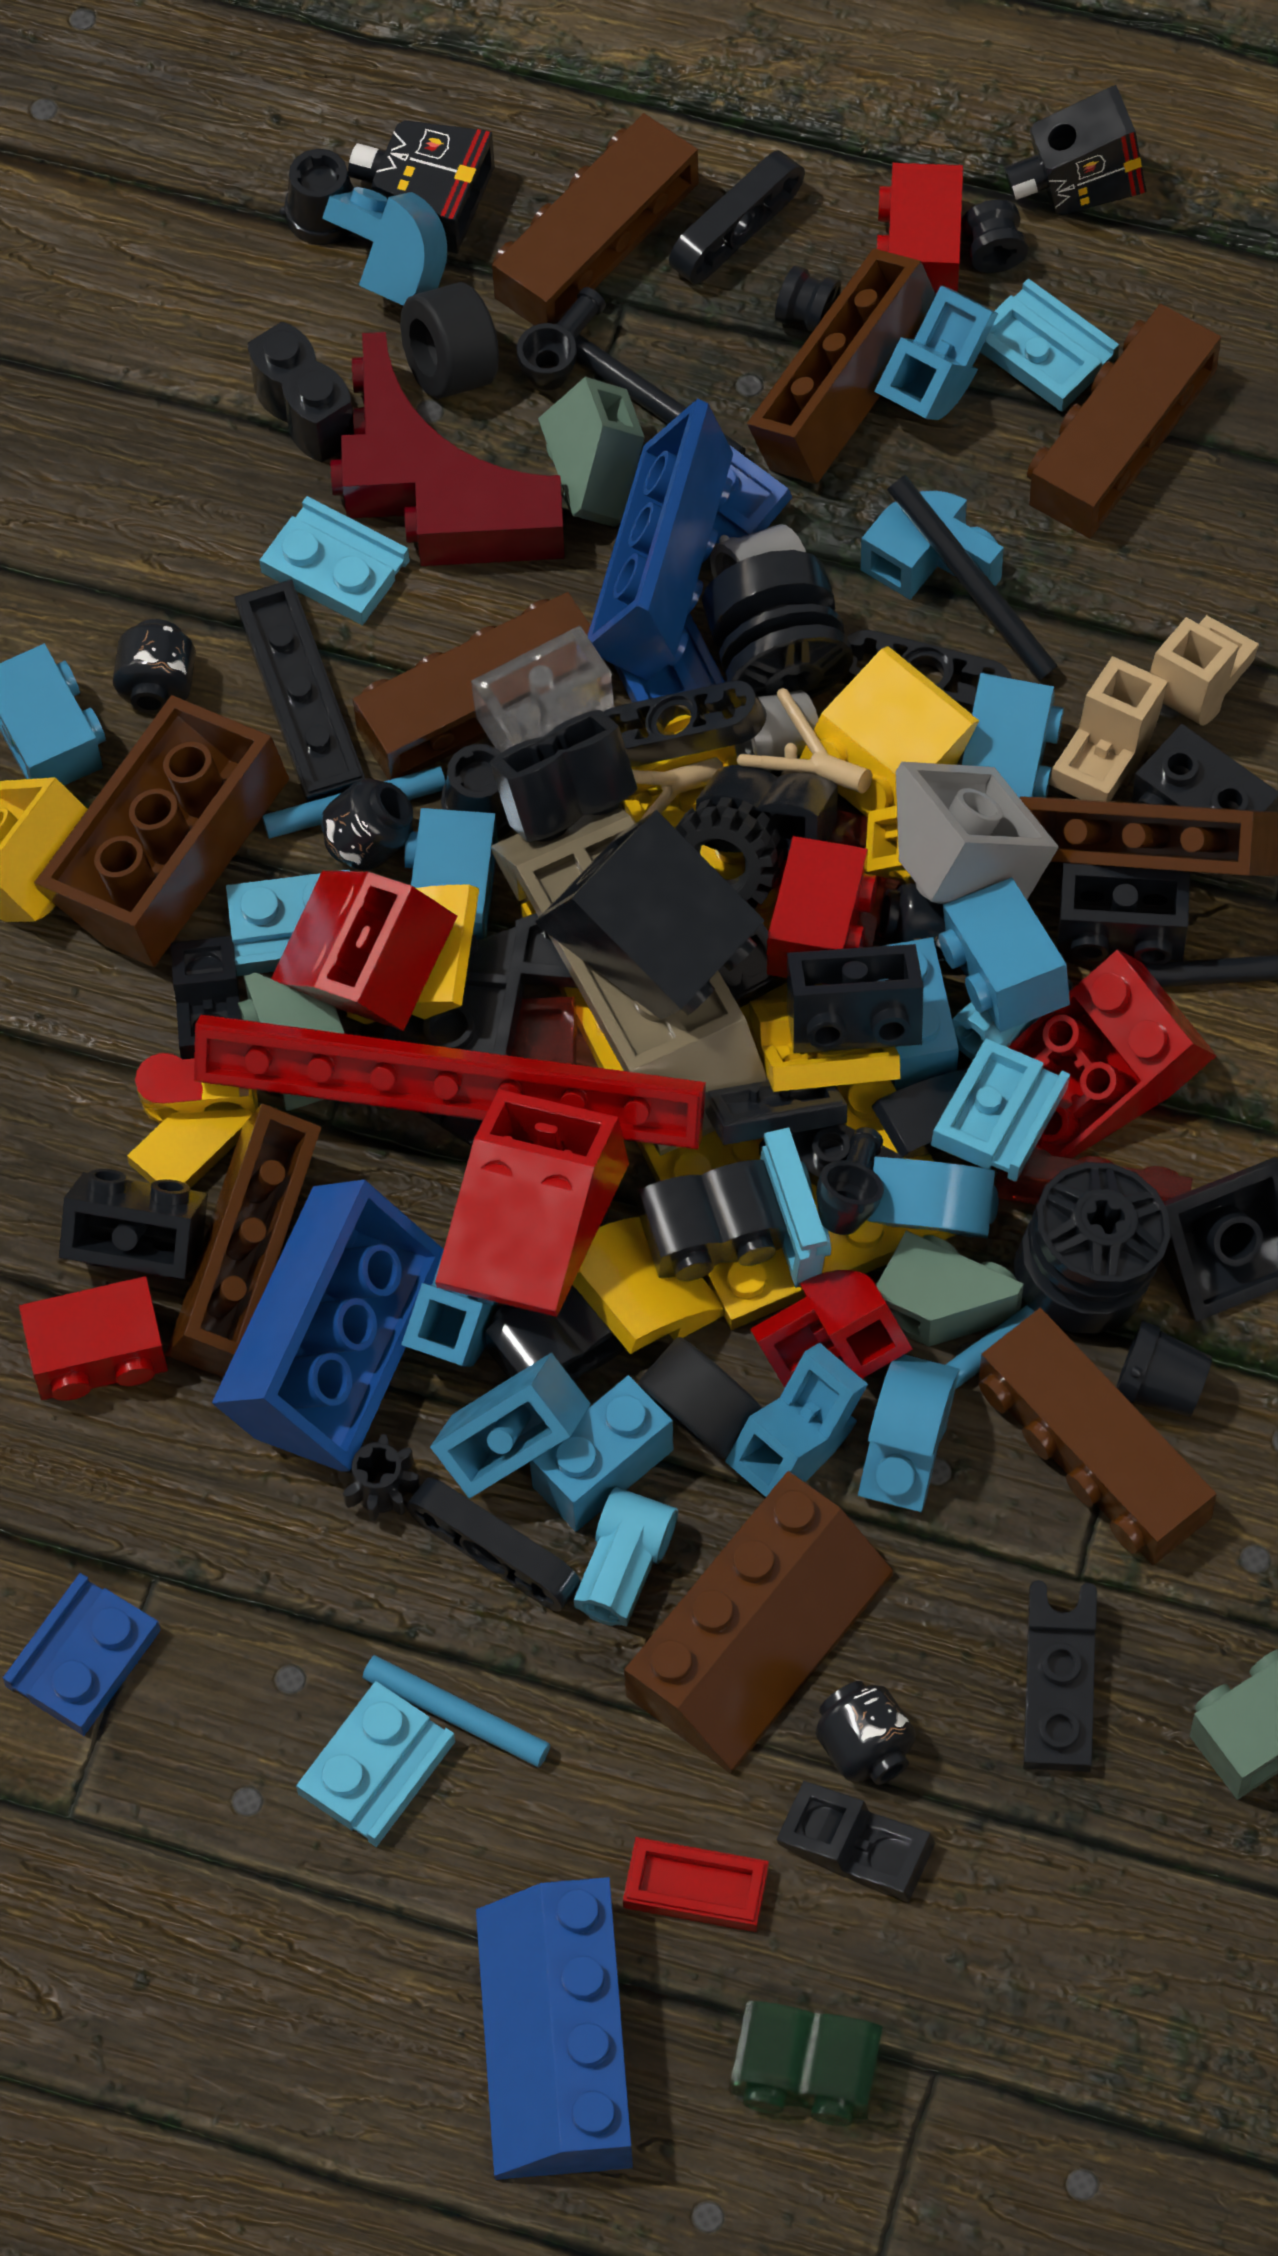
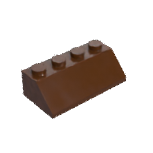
[34,695,290,967]
[624,1471,893,1774]

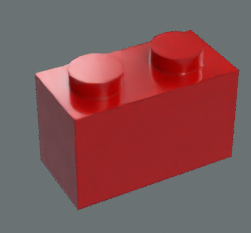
[877,163,963,294]
[767,836,877,984]
[19,1276,168,1401]

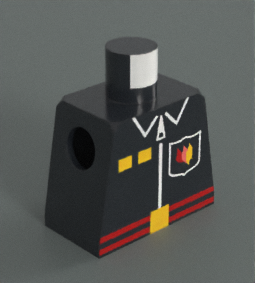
[1004,85,1147,215]
[348,120,495,254]

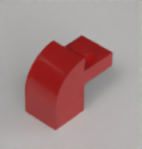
[750,1270,913,1388]

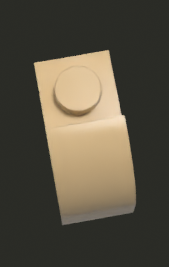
[1150,615,1259,726]
[1049,656,1168,801]

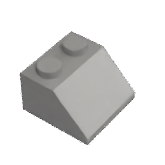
[896,762,1059,904]

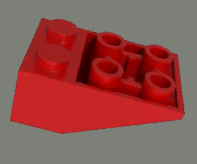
[271,870,458,1031]
[1008,949,1217,1170]
[435,1089,629,1317]

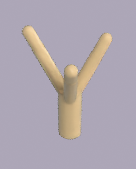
[737,688,872,793]
[632,757,723,821]

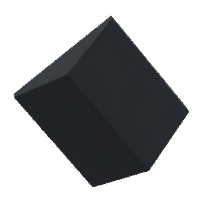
[1162,1157,1278,1322]

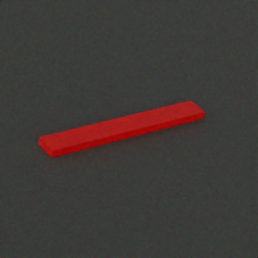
[194,1014,706,1150]

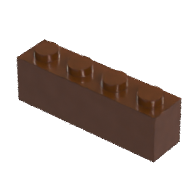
[492,113,699,326]
[747,248,936,484]
[1027,303,1221,539]
[352,592,606,780]
[1020,796,1278,876]
[165,1103,321,1378]
[979,1307,1217,1565]

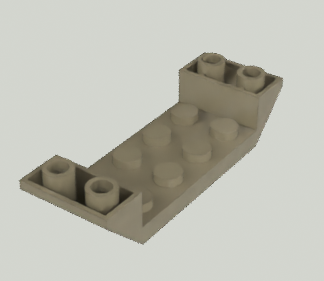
[491,807,768,1156]

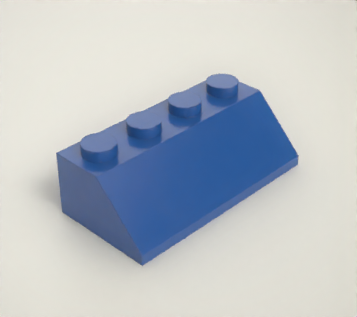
[583,399,733,681]
[212,1180,444,1472]
[476,1877,633,2180]

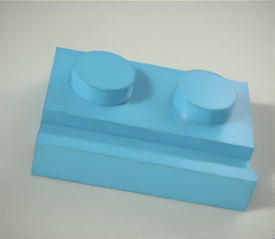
[980,278,1119,412]
[259,496,410,626]
[226,869,350,976]
[931,1038,1070,1182]
[760,1127,831,1288]
[296,1681,455,1847]

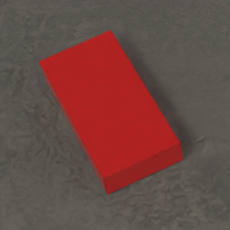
[623,1837,769,1932]

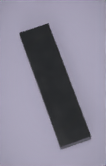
[234,579,365,803]

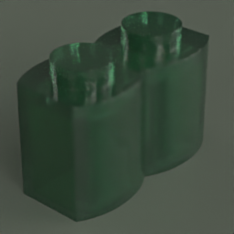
[731,2001,883,2127]

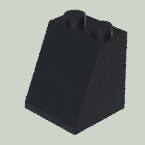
[534,810,765,1020]

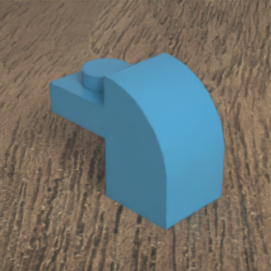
[322,187,447,306]
[874,286,998,420]
[860,491,1004,600]
[868,1156,999,1238]
[401,1250,502,1367]
[725,1343,868,1497]
[858,1355,960,1512]

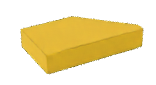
[127,1109,253,1188]

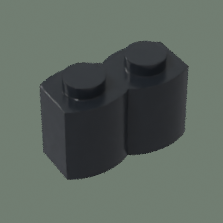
[248,322,354,462]
[489,710,638,842]
[696,765,838,860]
[637,1160,786,1281]
[485,1284,626,1382]

